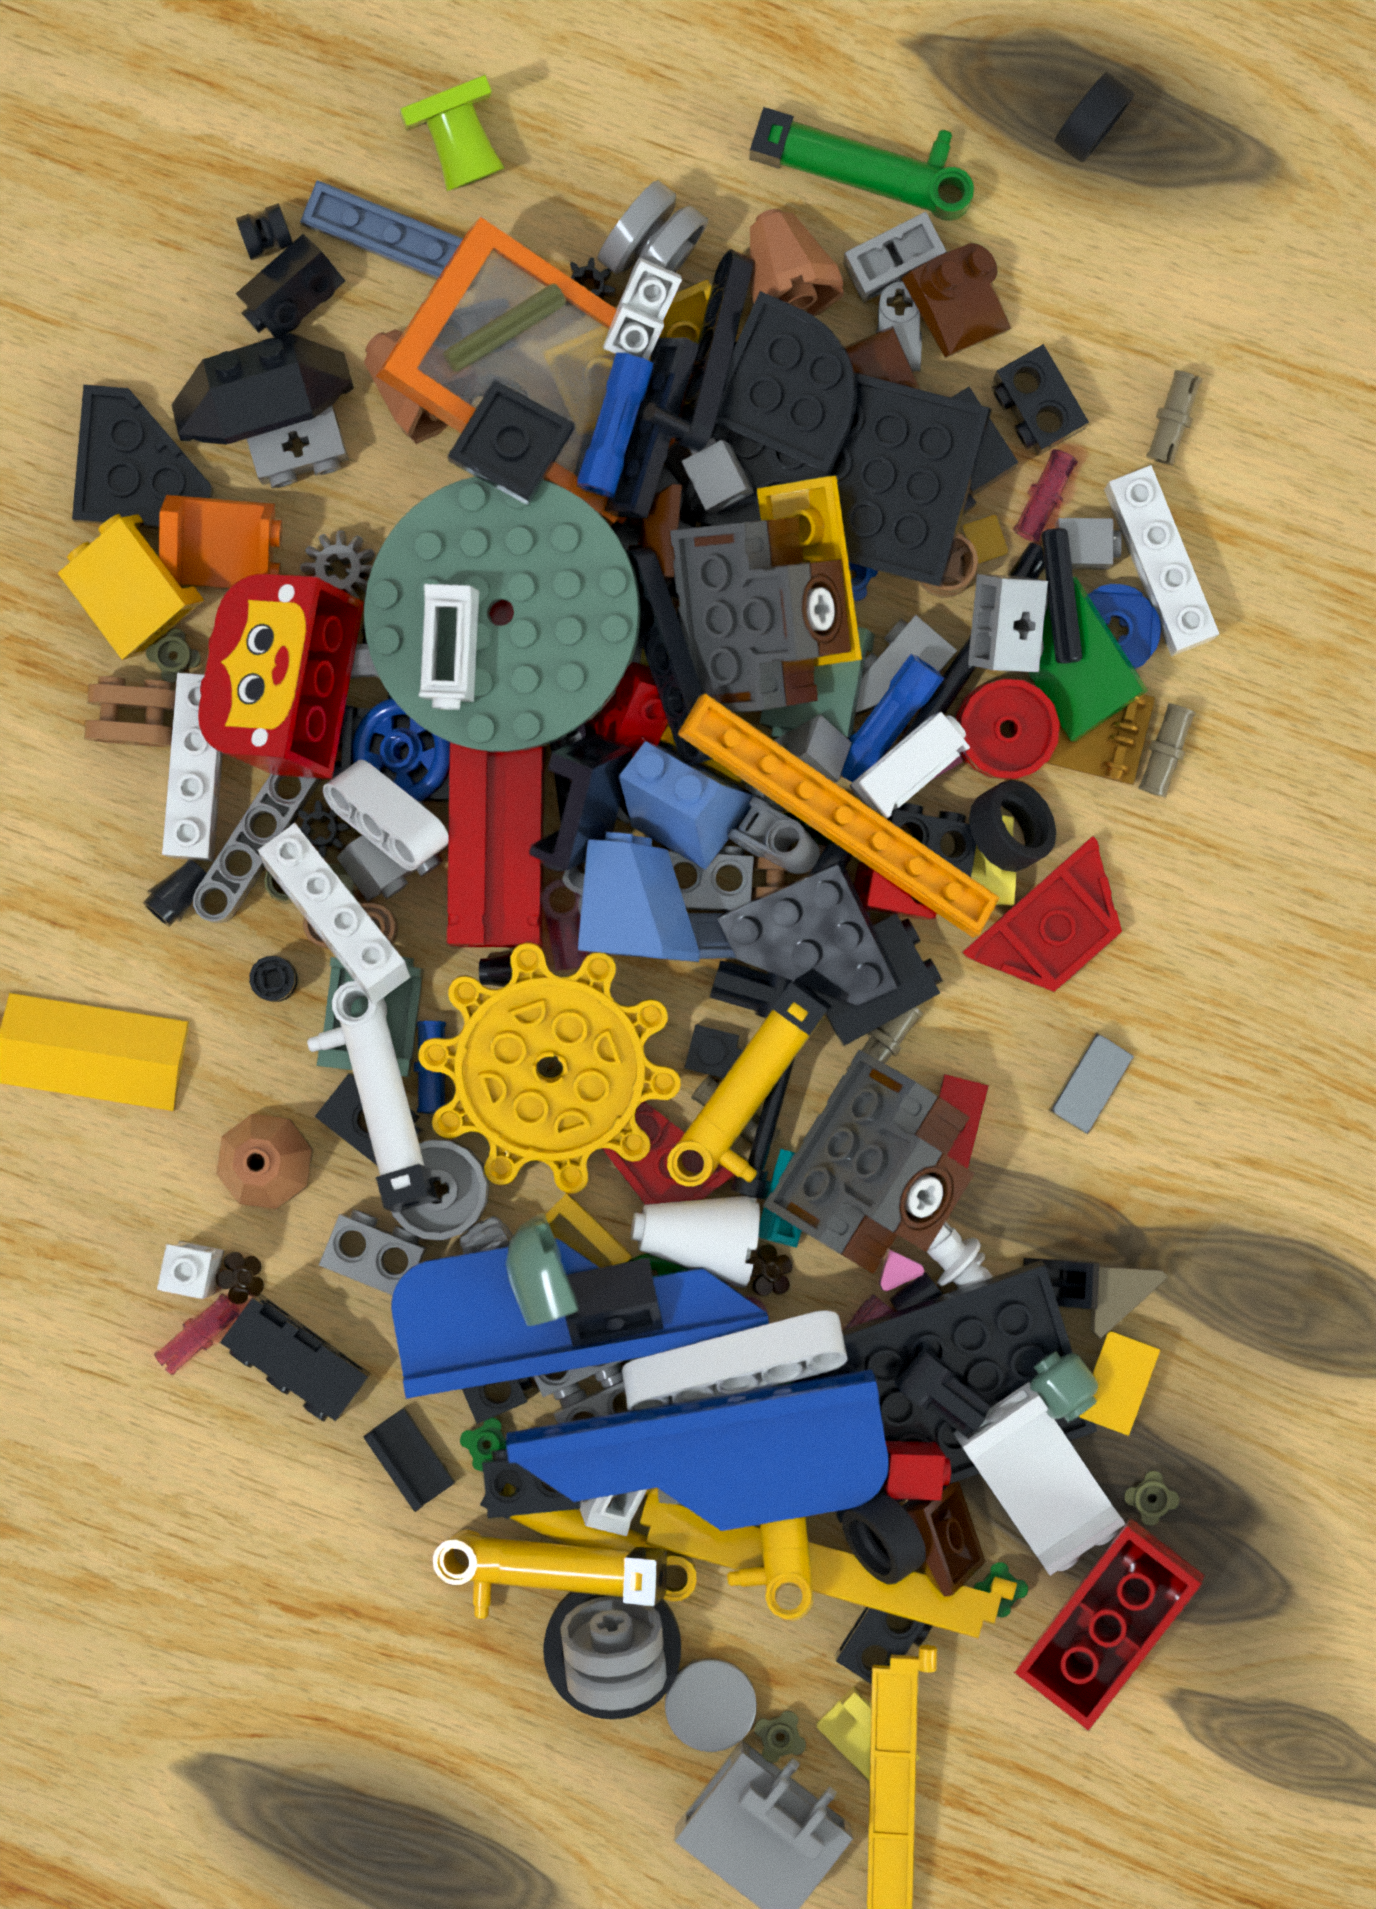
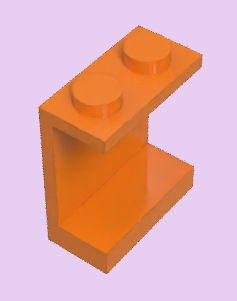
[159,495,283,588]

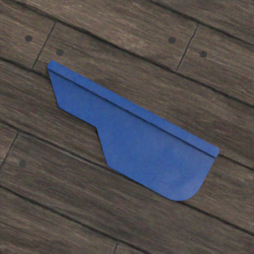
[391,1238,769,1399]
[506,1369,888,1531]

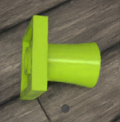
[400,75,505,192]

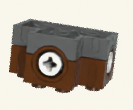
[670,517,851,712]
[763,1049,975,1274]

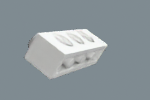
[1104,465,1219,656]
[162,673,223,861]
[258,823,410,1005]

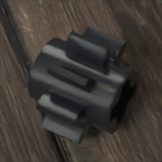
[565,258,616,317]
[298,801,350,858]

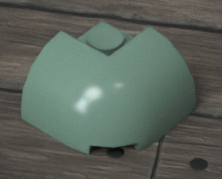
[505,1213,578,1326]

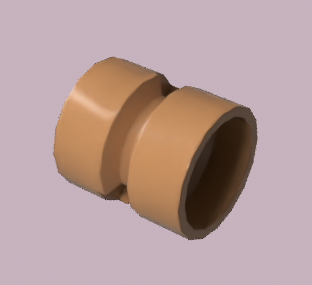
[920,533,978,598]

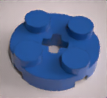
[1088,584,1161,670]

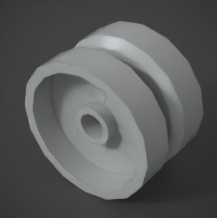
[597,180,708,276]
[392,1139,490,1240]
[560,1596,667,1711]

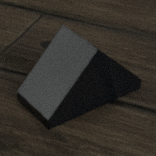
[1023,1258,1100,1309]

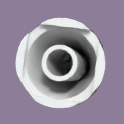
[631,1196,760,1288]

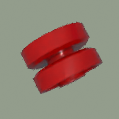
[953,679,1060,779]

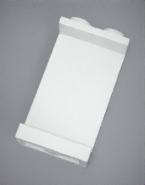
[953,1382,1125,1575]

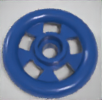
[352,698,450,802]

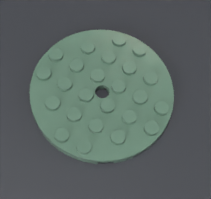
[364,476,641,752]

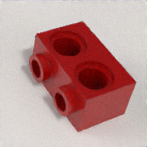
[595,661,668,760]

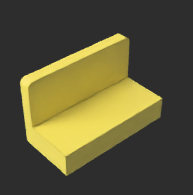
[816,1686,920,1780]

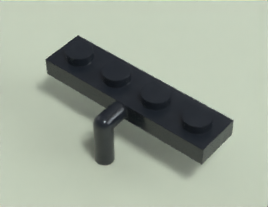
[604,338,699,519]

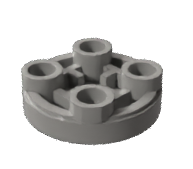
[665,1658,757,1752]

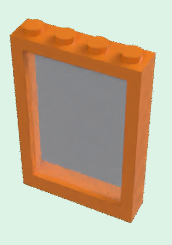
[376,216,686,526]

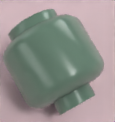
[1030,1351,1099,1422]

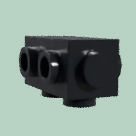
[236,234,345,337]

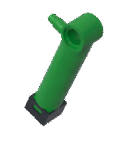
[749,107,974,221]

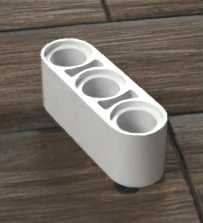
[323,760,449,871]

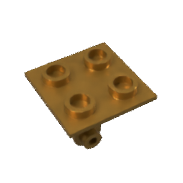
[1046,694,1155,785]

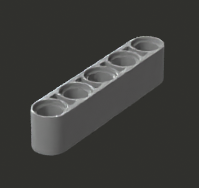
[193,774,322,923]

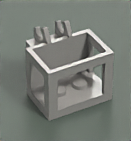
[674,1740,853,1909]

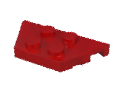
[961,836,1122,992]

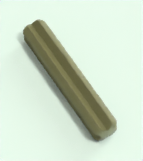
[443,284,566,372]

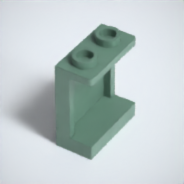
[760,627,875,739]
[317,957,424,1077]

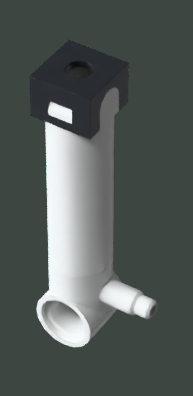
[307,981,438,1213]

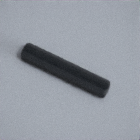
[1041,528,1082,664]

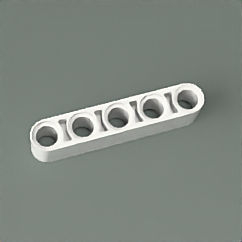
[622,1311,847,1411]

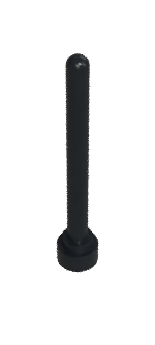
[731,985,813,1199]

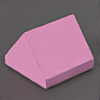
[879,1249,925,1292]

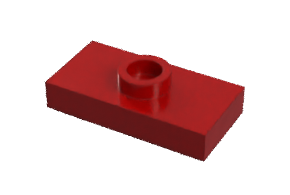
[938,1074,989,1169]

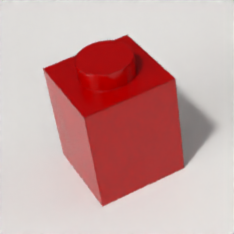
[881,1441,951,1500]

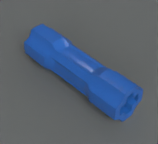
[577,352,654,498]
[841,654,945,782]

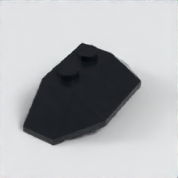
[171,333,354,445]

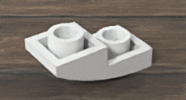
[603,257,682,360]

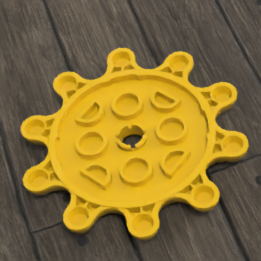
[418,943,681,1194]

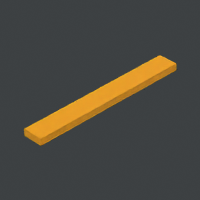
[677,694,1000,938]

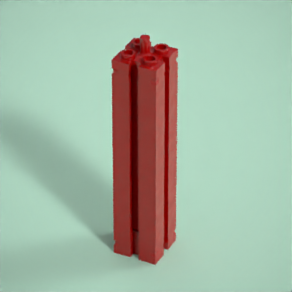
[447,600,545,948]

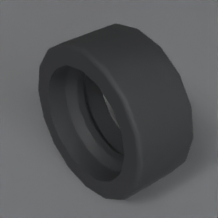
[1054,72,1134,163]
[969,780,1057,872]
[842,1492,926,1584]

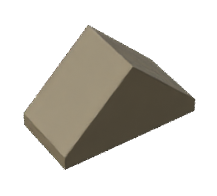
[1090,1266,1168,1339]

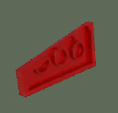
[602,1101,734,1205]

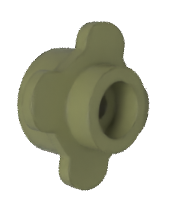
[146,629,201,683]
[1124,1471,1179,1526]
[755,1711,806,1763]

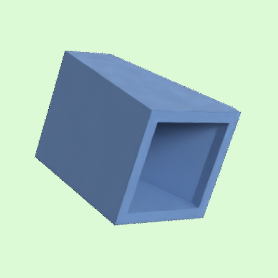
[619,741,755,870]
[578,832,700,962]

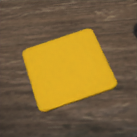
[963,515,1008,564]

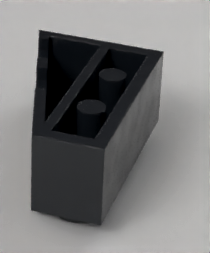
[220,1294,371,1422]

